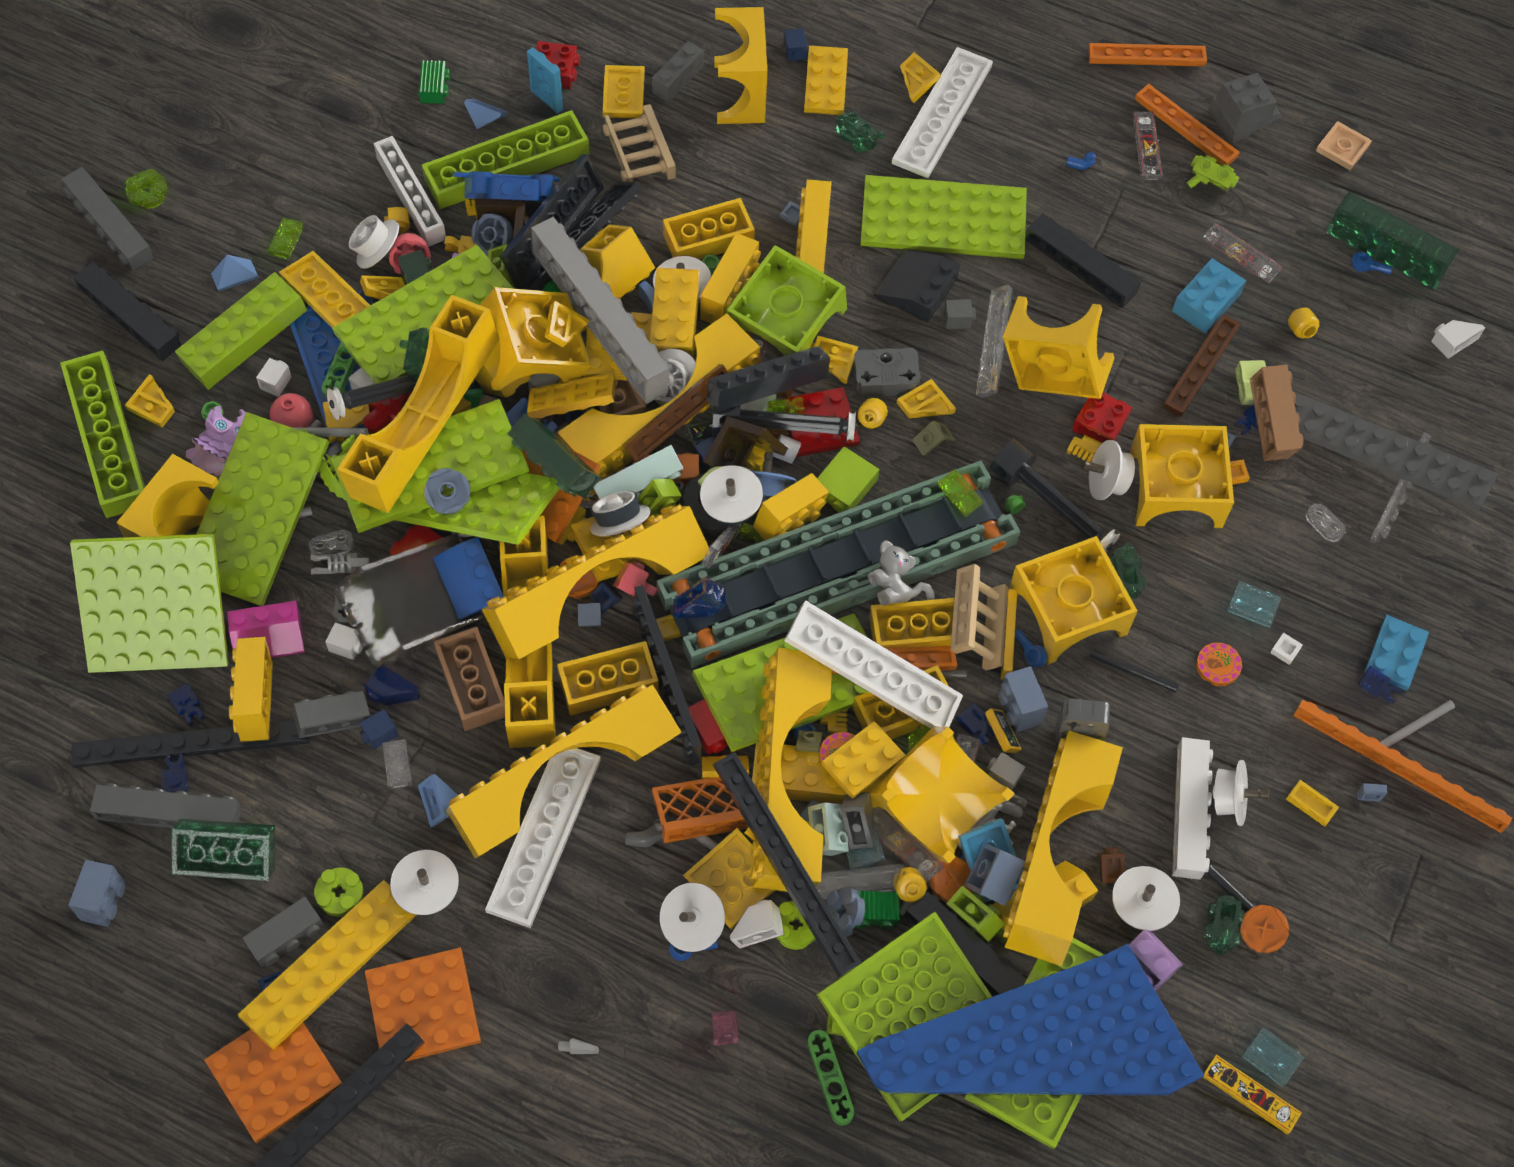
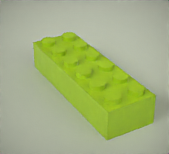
[175,272,307,390]

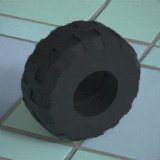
[679,474,740,539]

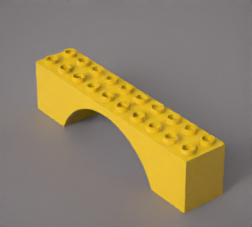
[475,225,655,398]
[337,295,499,513]
[557,314,760,487]
[482,504,712,659]
[500,516,556,748]
[749,647,832,892]
[446,684,682,859]
[1003,730,1123,966]

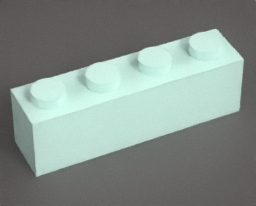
[592,445,684,499]

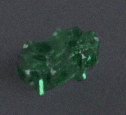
[835,111,885,153]
[399,328,429,379]
[1109,543,1146,600]
[1204,895,1244,954]

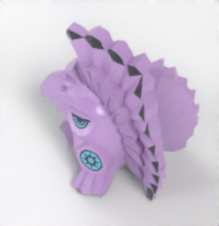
[186,406,246,477]

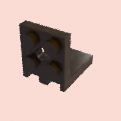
[475,198,530,239]
[703,416,788,468]

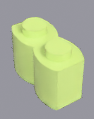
[1235,360,1266,405]

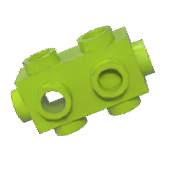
[1186,155,1240,191]

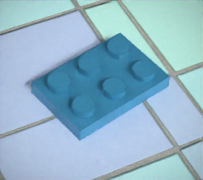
[527,47,563,114]
[1364,615,1429,691]
[958,818,1021,903]

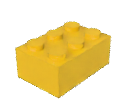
[753,473,829,540]

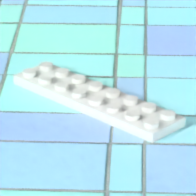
[892,47,993,178]
[784,601,963,729]
[485,748,601,928]

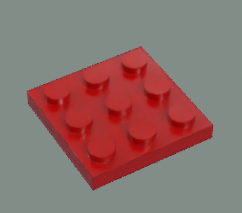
[782,387,860,457]

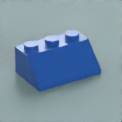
[433,537,503,620]

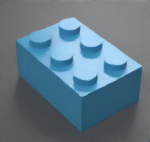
[1172,258,1246,334]

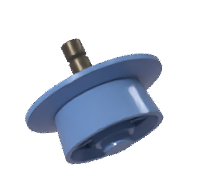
[751,452,797,503]

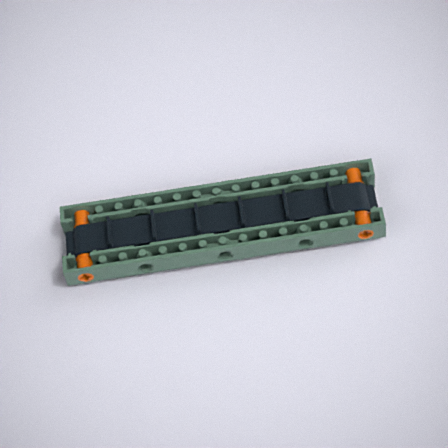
[657,460,1020,668]

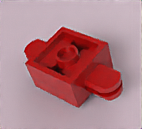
[363,371,421,435]

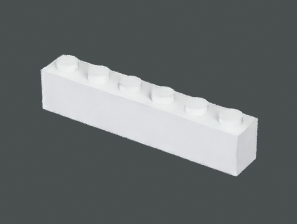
[374,136,446,247]
[1172,737,1213,880]

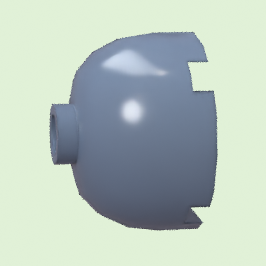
[472,214,514,255]

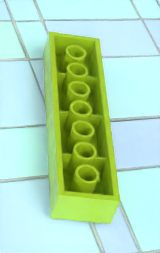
[422,110,589,210]
[60,350,145,518]

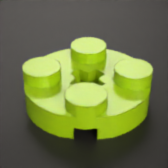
[314,868,364,917]
[776,901,816,950]

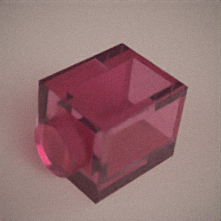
[711,1011,739,1045]

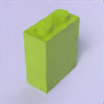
[817,447,880,513]

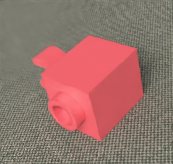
[613,561,657,597]

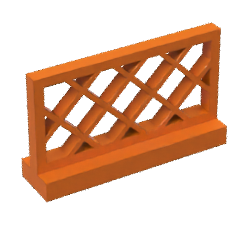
[652,777,749,843]

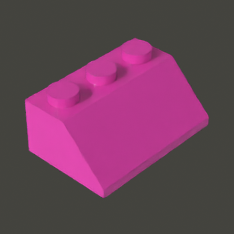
[227,601,305,658]

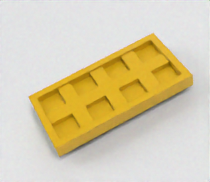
[804,45,848,115]
[527,372,616,419]

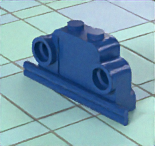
[453,171,560,202]

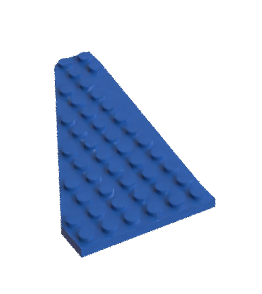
[857,944,1204,1095]

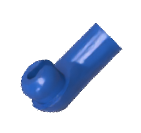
[1066,152,1096,170]

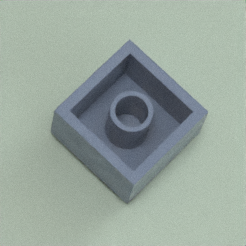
[998,666,1048,732]
[964,843,1025,906]
[68,860,125,927]

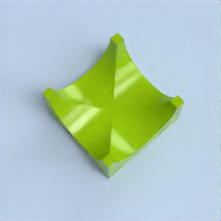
[727,245,847,356]

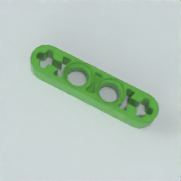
[322,343,356,399]
[807,1030,854,1126]

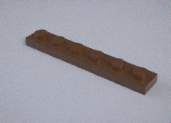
[1163,314,1241,417]
[622,364,728,463]

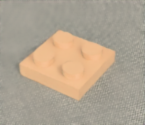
[1316,121,1372,171]

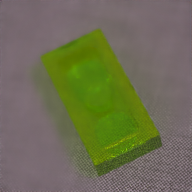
[268,217,304,259]
[937,469,983,517]

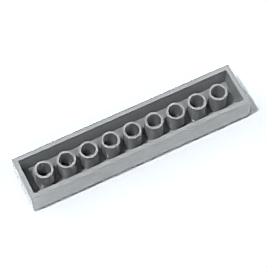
[531,217,670,404]

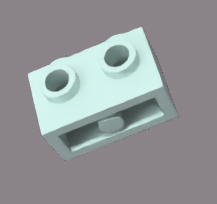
[808,802,849,856]

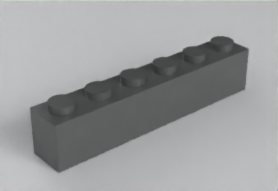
[61,167,154,271]
[90,783,242,835]

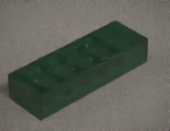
[1327,191,1459,290]

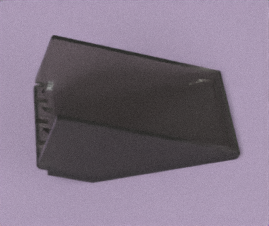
[334,533,486,668]

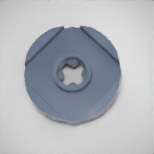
[424,468,470,514]
[827,887,865,937]

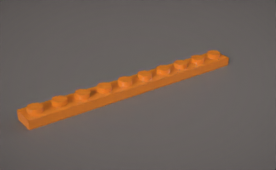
[1293,700,1512,833]

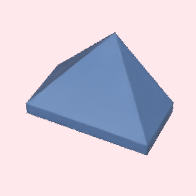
[464,99,508,129]
[211,255,258,292]
[418,774,458,827]

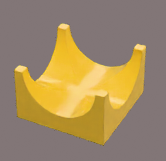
[714,7,767,124]
[480,287,591,390]
[1003,296,1115,399]
[1130,424,1234,528]
[117,454,219,538]
[1009,536,1137,665]
[870,726,1014,863]

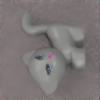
[868,540,935,606]

